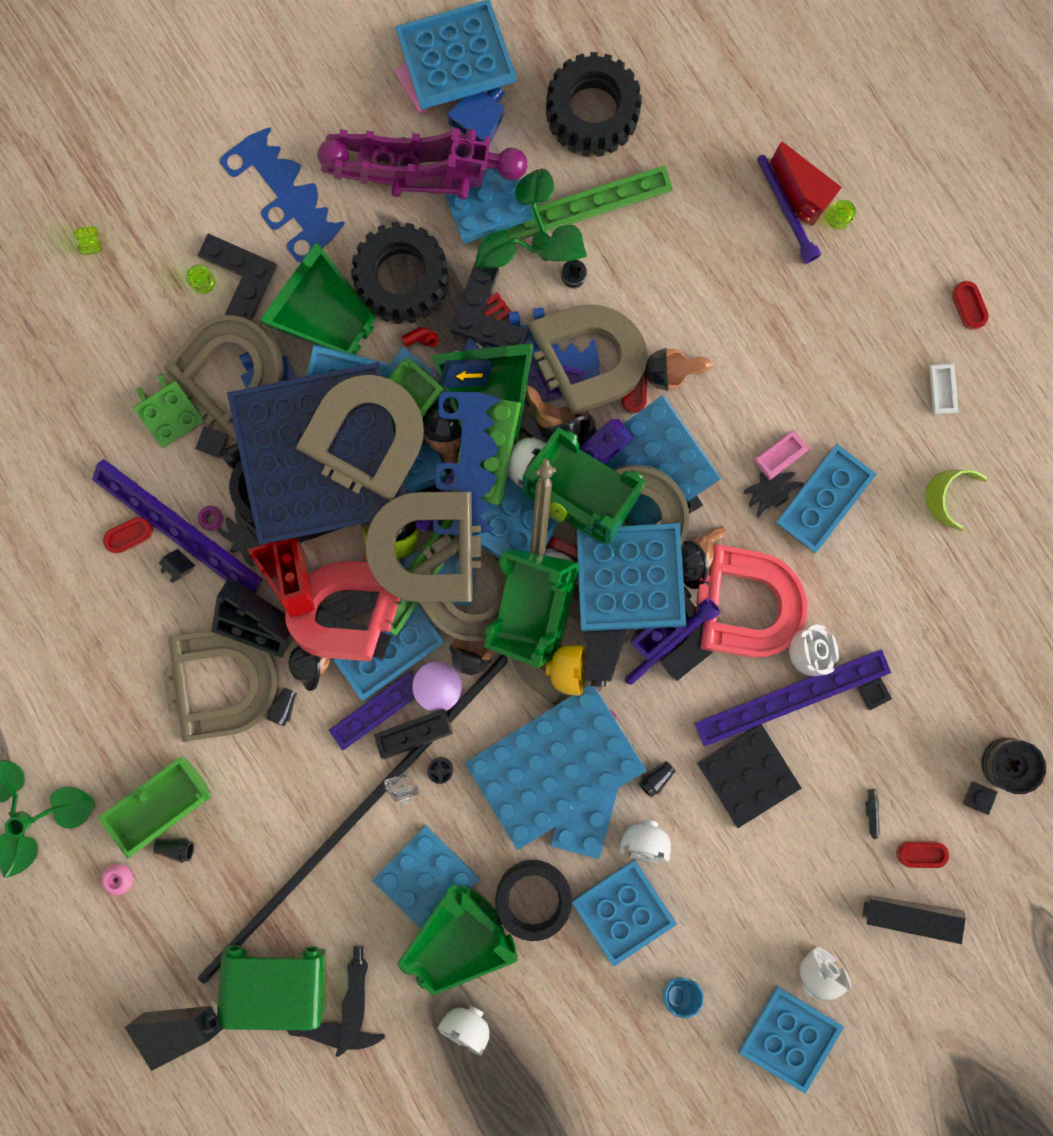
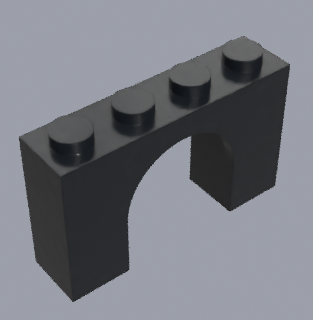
[659,586,714,681]

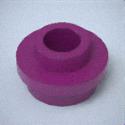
[198,506,224,531]

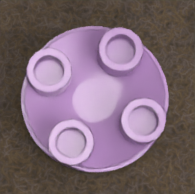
[412,662,462,712]

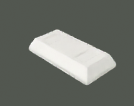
[929,363,959,415]

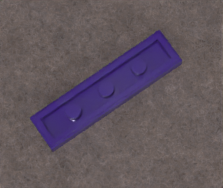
[328,671,415,750]

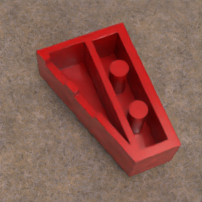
[247,537,315,618]

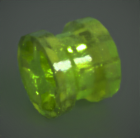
[827,200,856,230]
[73,226,103,255]
[186,264,216,294]

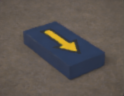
[439,359,493,388]

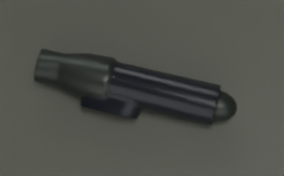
[865,789,880,839]

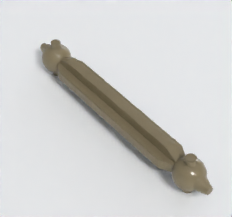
[530,458,556,555]

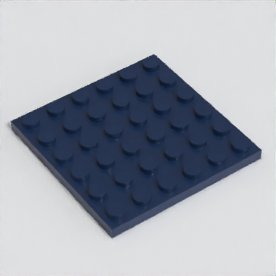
[227,362,407,545]

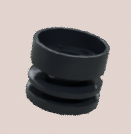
[981,737,1047,794]

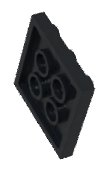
[697,724,802,828]

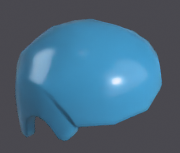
[662,977,704,1018]

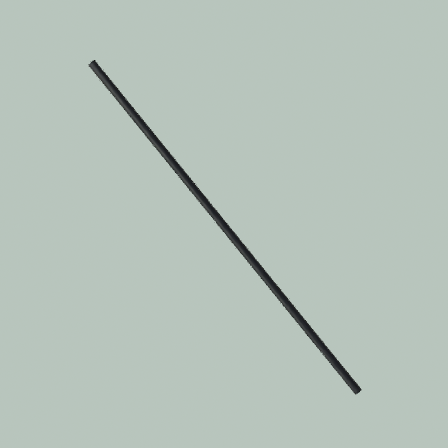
[198,655,508,984]

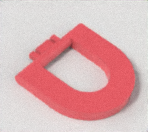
[695,544,807,658]
[285,561,400,661]

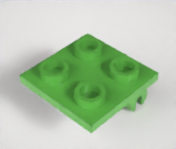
[133,373,204,448]

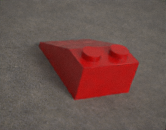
[770,141,842,226]

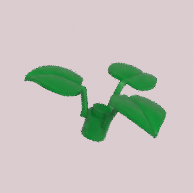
[476,168,587,269]
[0,760,95,878]

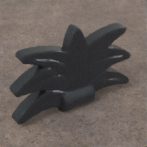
[743,472,804,518]
[218,508,263,566]

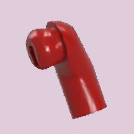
[401,327,439,347]

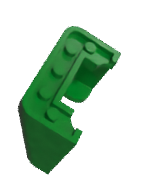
[523,427,646,545]
[484,549,579,668]
[217,945,326,1031]

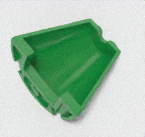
[259,243,376,355]
[432,343,533,445]
[397,884,518,996]

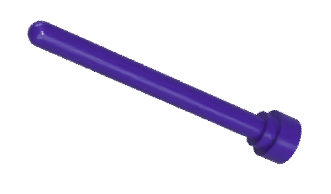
[757,155,822,264]
[625,598,721,685]

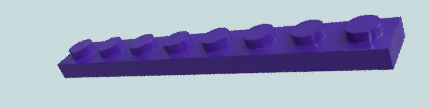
[92,459,263,594]
[694,649,891,747]

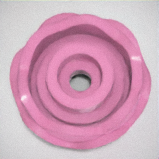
[101,864,133,896]

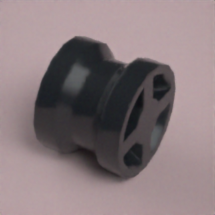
[561,260,587,289]
[427,757,454,784]

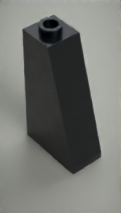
[585,629,628,687]
[862,895,966,944]
[124,1006,223,1071]

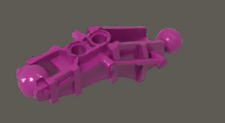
[317,128,528,200]

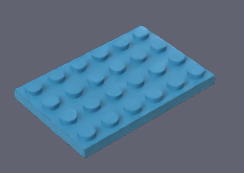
[465,684,647,850]

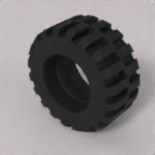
[546,52,642,157]
[351,222,449,324]

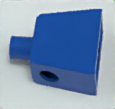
[447,87,505,146]

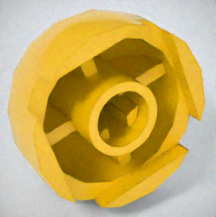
[546,644,586,696]

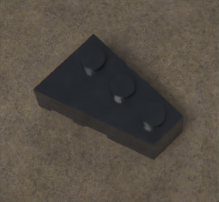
[211,577,293,658]

